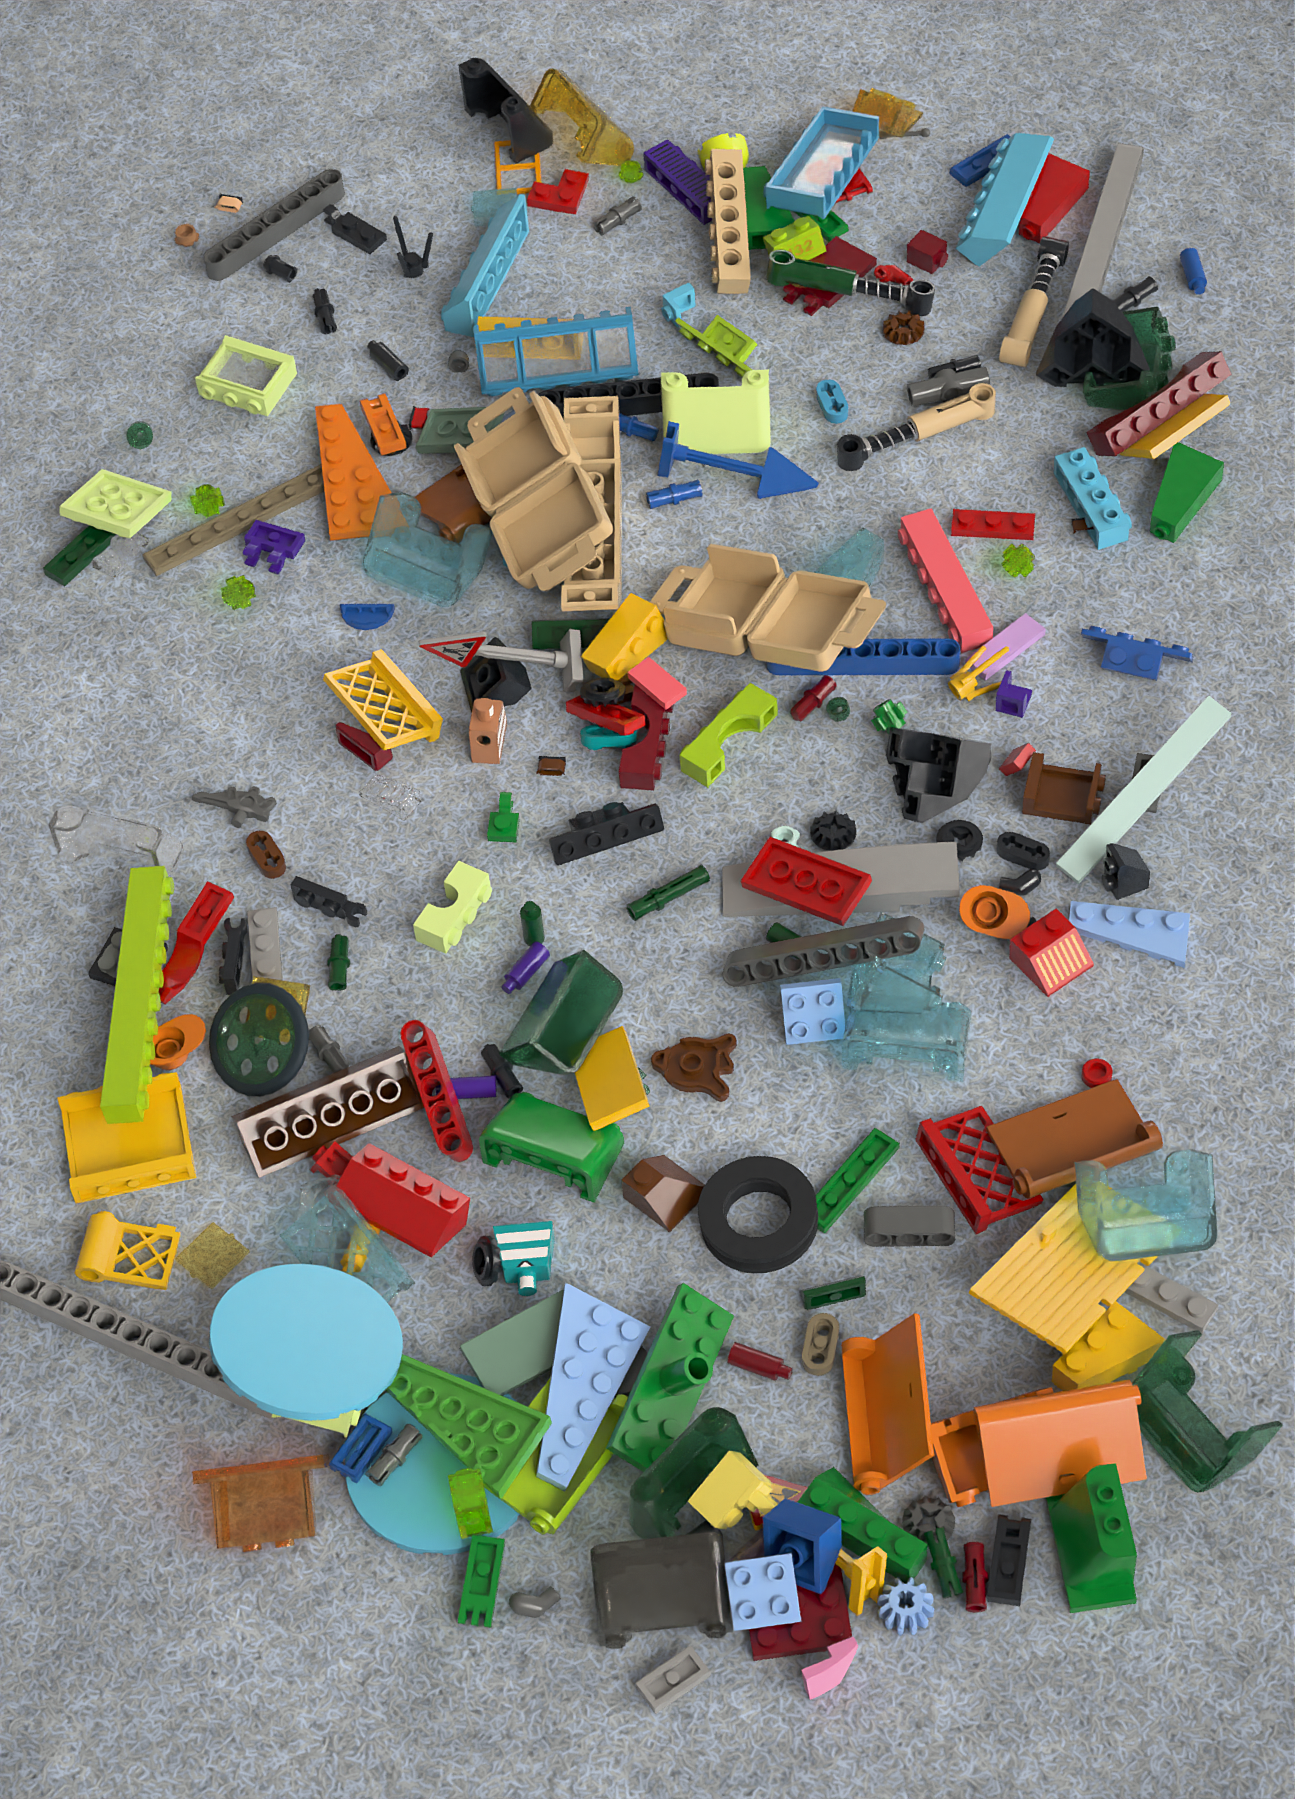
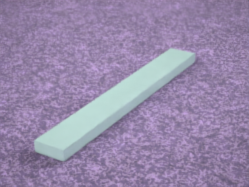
[1056,696,1231,884]

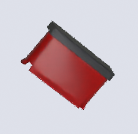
[408,406,429,430]

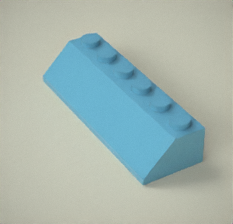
[956,133,1054,266]
[441,194,529,337]

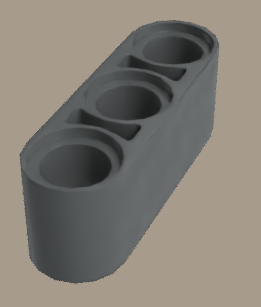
[864,1205,956,1247]

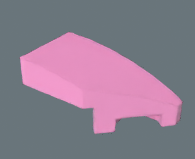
[801,1636,858,1700]

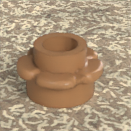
[174,224,199,247]

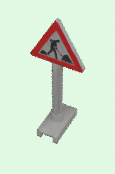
[419,629,583,692]

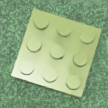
[60,469,172,538]

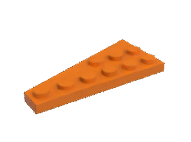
[315,404,411,541]

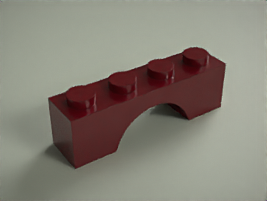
[619,684,674,791]

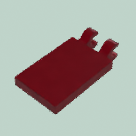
[783,236,877,316]

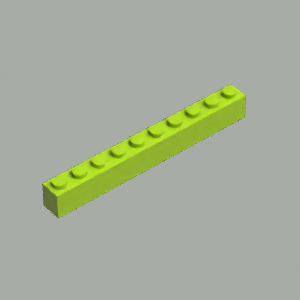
[100,866,174,1124]

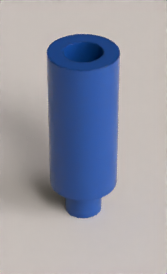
[1180,248,1207,295]

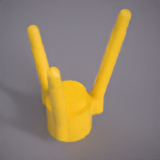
[948,646,1009,702]

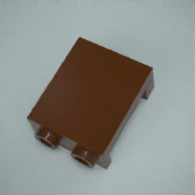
[1022,752,1106,825]

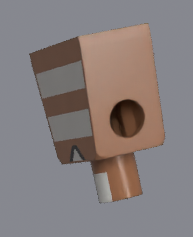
[469,698,507,764]

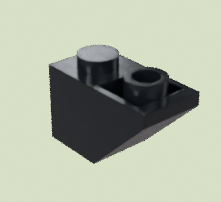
[1102,843,1150,900]

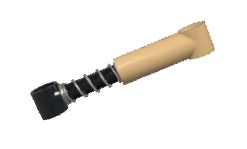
[999,236,1069,367]
[837,383,996,471]

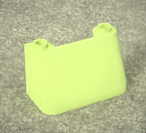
[661,369,771,454]

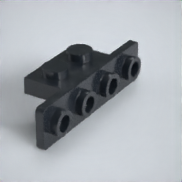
[549,802,664,866]

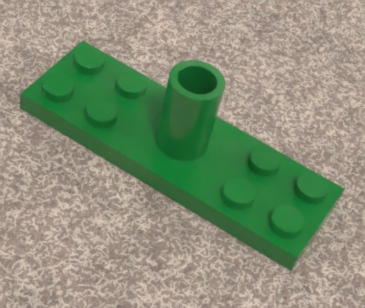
[606,1283,734,1481]

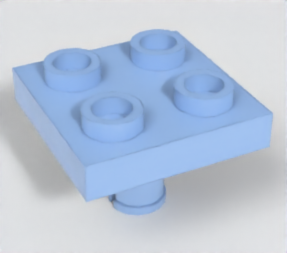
[780,978,846,1045]
[725,1553,801,1631]

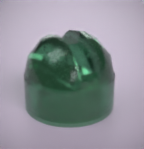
[826,697,850,722]

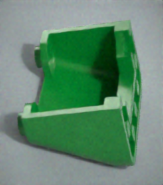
[479,1092,624,1203]

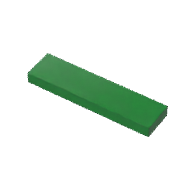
[815,1128,900,1233]

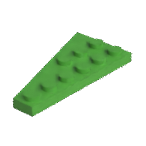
[385,1354,552,1499]

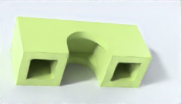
[413,861,492,954]

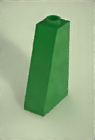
[743,166,795,250]
[1150,442,1224,543]

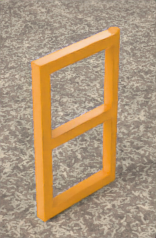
[494,140,541,197]

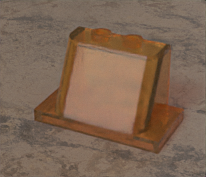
[192,1454,330,1552]

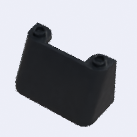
[458,57,553,164]

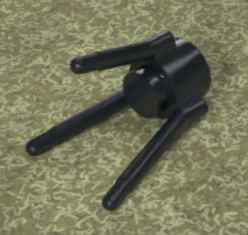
[393,216,433,278]

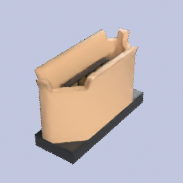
[215,194,243,213]

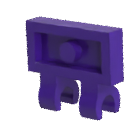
[242,520,305,574]

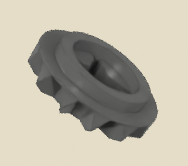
[902,1495,955,1547]

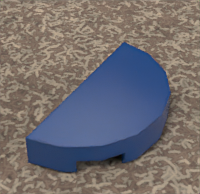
[340,604,395,630]

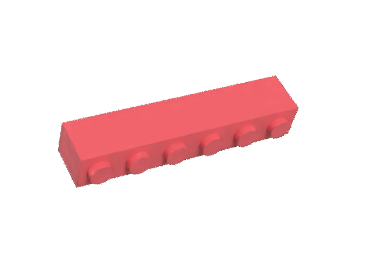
[898,508,993,653]

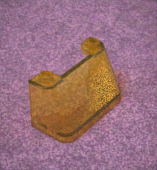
[530,69,634,166]

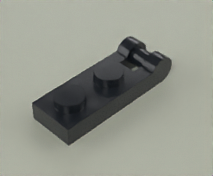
[987,1514,1032,1606]

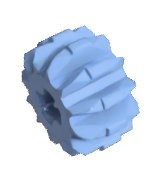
[878,1576,934,1636]

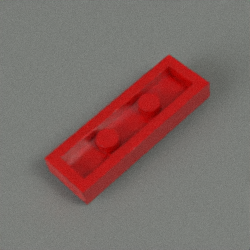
[951,509,1035,540]
[566,695,645,736]

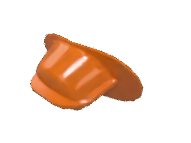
[959,885,1030,939]
[150,1014,206,1070]

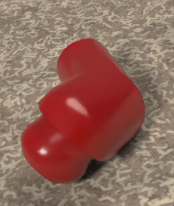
[874,265,913,286]

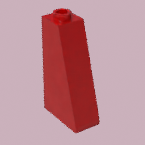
[1018,153,1090,244]

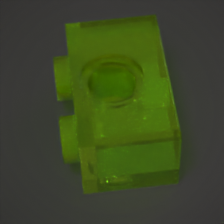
[448,1468,493,1539]

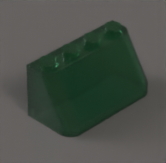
[499,950,623,1075]

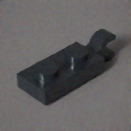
[323,204,387,254]
[290,876,367,927]
[219,918,247,995]

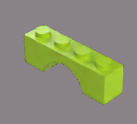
[679,683,778,788]

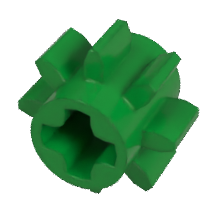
[871,699,908,734]

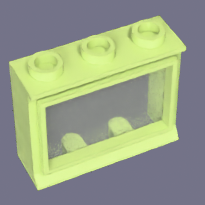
[195,335,297,417]

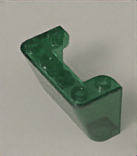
[1082,306,1176,411]

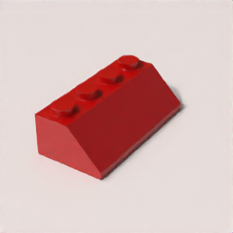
[330,1143,470,1258]

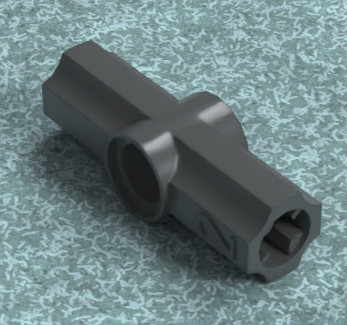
[907,367,990,406]

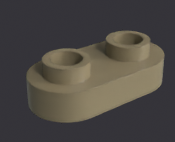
[802,1313,839,1376]

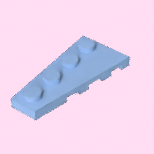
[1069,901,1190,968]

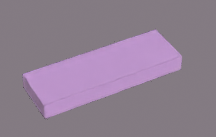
[966,613,1046,681]

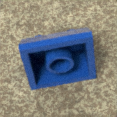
[763,1498,842,1594]

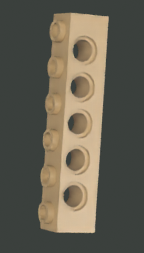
[705,149,751,294]

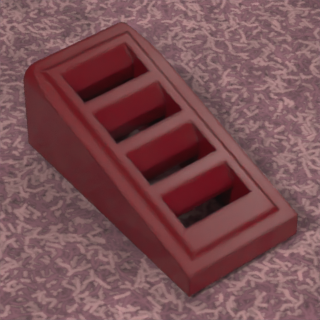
[335,722,393,771]

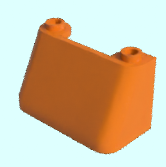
[931,1387,1054,1507]

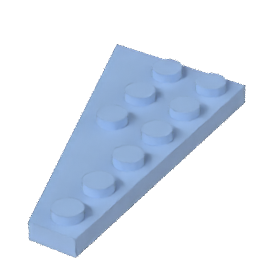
[536,1283,650,1492]

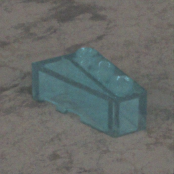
[814,527,884,587]

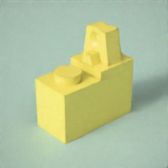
[688,1451,778,1529]

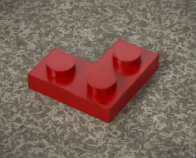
[527,169,589,215]

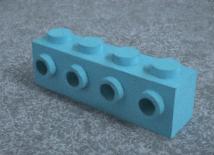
[1054,447,1132,550]

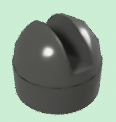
[448,350,469,373]

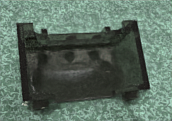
[590,1532,733,1649]

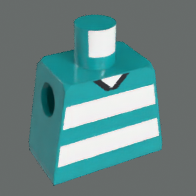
[493,1221,555,1296]

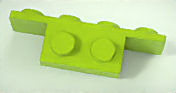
[675,315,758,377]

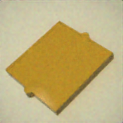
[175,1222,250,1289]

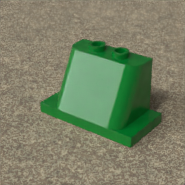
[1045,1463,1137,1613]

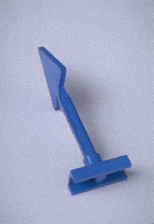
[658,421,818,499]

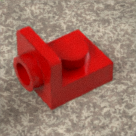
[310,1141,353,1186]

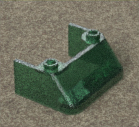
[1132,1330,1283,1493]

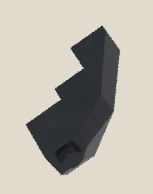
[1036,288,1150,387]
[886,727,992,823]

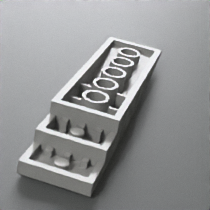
[722,842,960,917]

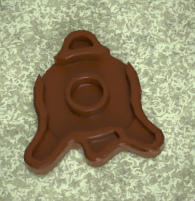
[651,1033,737,1102]

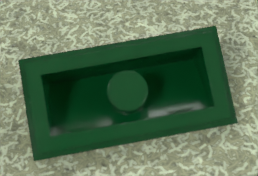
[800,1276,866,1310]

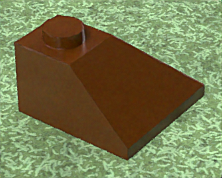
[621,1155,705,1232]

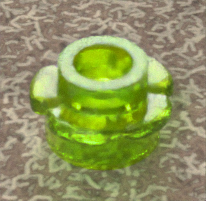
[619,160,643,183]

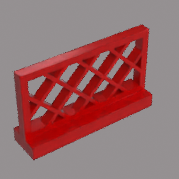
[915,1106,1044,1235]

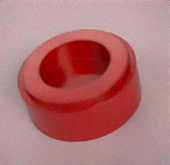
[1081,1058,1113,1088]

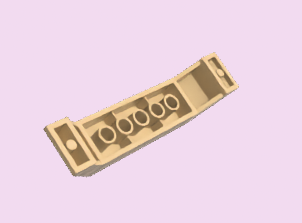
[561,396,622,611]

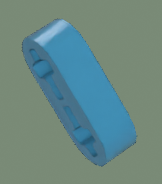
[816,379,848,424]

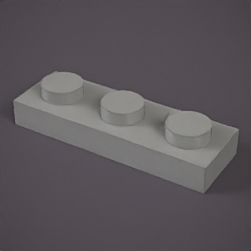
[247,907,283,986]
[1124,1262,1218,1334]

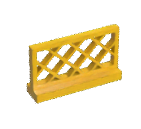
[323,649,443,750]

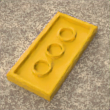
[1120,394,1231,459]
[568,1026,650,1131]

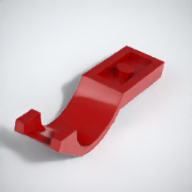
[158,881,234,1005]

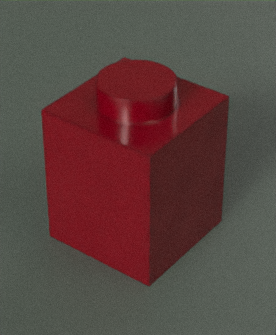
[907,229,948,275]

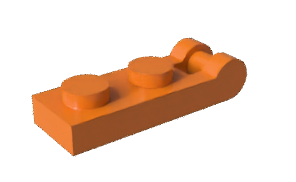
[360,393,407,456]

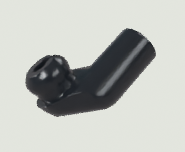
[999,869,1041,896]

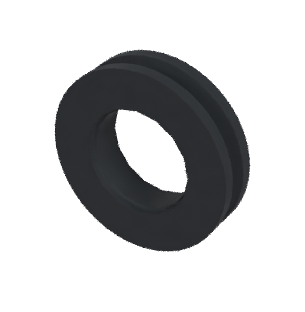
[698,1156,819,1273]

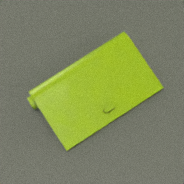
[473,1379,628,1535]

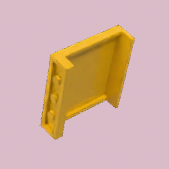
[57,1072,197,1204]

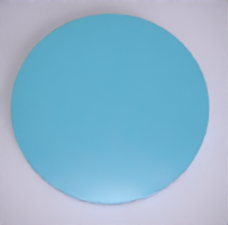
[209,1264,403,1420]
[345,1373,519,1555]

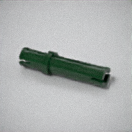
[626,865,710,921]

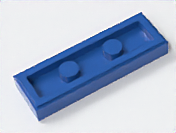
[950,134,1011,187]

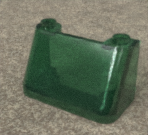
[629,1407,759,1556]

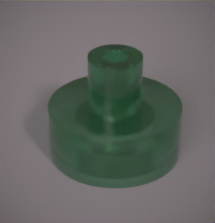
[126,421,153,449]

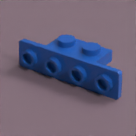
[1081,626,1194,681]

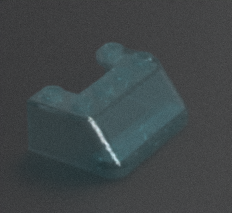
[362,492,493,607]
[1075,1149,1217,1261]

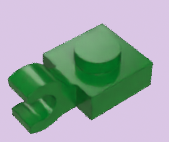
[487,792,520,843]

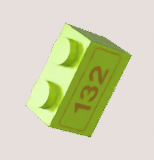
[763,216,827,260]

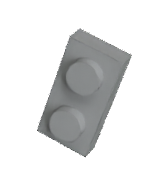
[635,1645,711,1714]

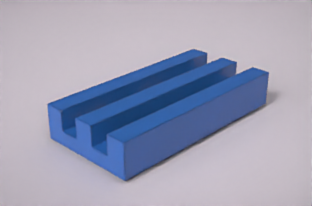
[329,1413,393,1484]

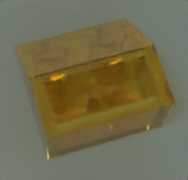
[852,87,923,138]

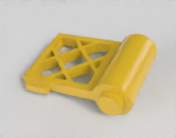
[74,1211,181,1290]

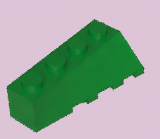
[797,1467,927,1584]

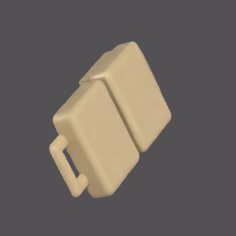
[454,387,613,591]
[650,544,886,672]

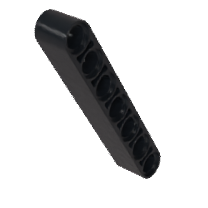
[538,373,719,420]

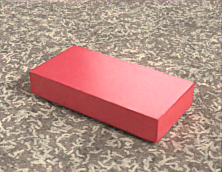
[628,657,687,710]

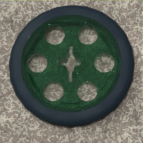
[209,983,309,1097]

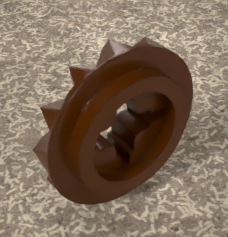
[883,311,925,345]

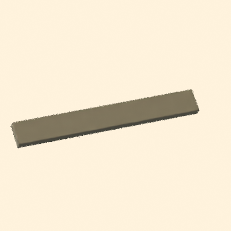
[142,464,324,577]

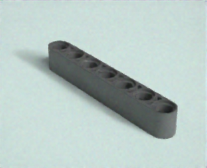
[204,169,345,281]
[722,916,924,987]

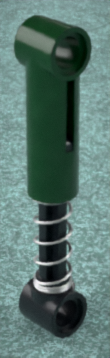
[766,250,935,316]

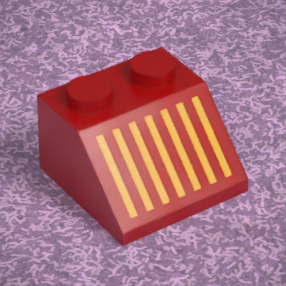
[1009,908,1094,997]

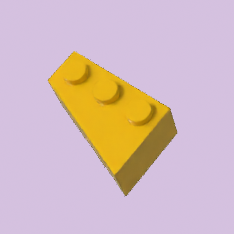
[581,593,668,681]
[1051,1301,1166,1391]

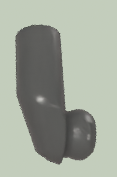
[509,1586,561,1618]

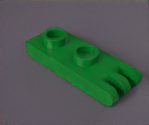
[458,1535,506,1628]

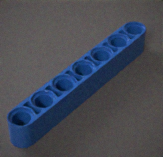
[766,638,960,675]

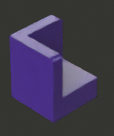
[996,670,1032,718]

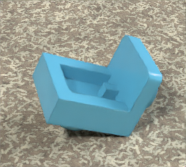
[661,283,695,328]

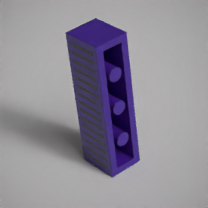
[643,139,727,225]

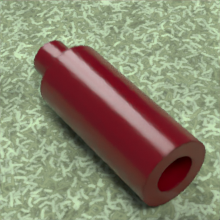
[727,1342,793,1381]

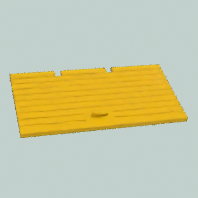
[969,1175,1181,1354]

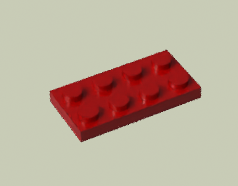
[740,837,872,926]

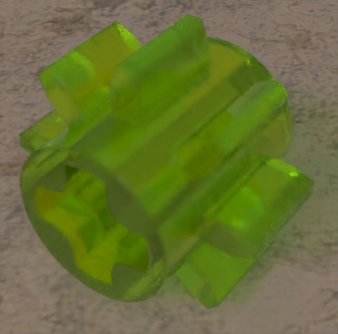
[190,484,225,518]
[1001,543,1036,578]
[221,575,256,610]

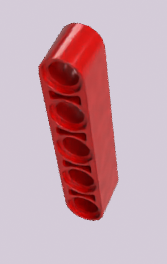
[400,1020,473,1162]

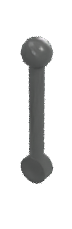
[879,128,930,139]

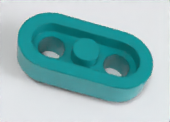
[580,725,637,750]

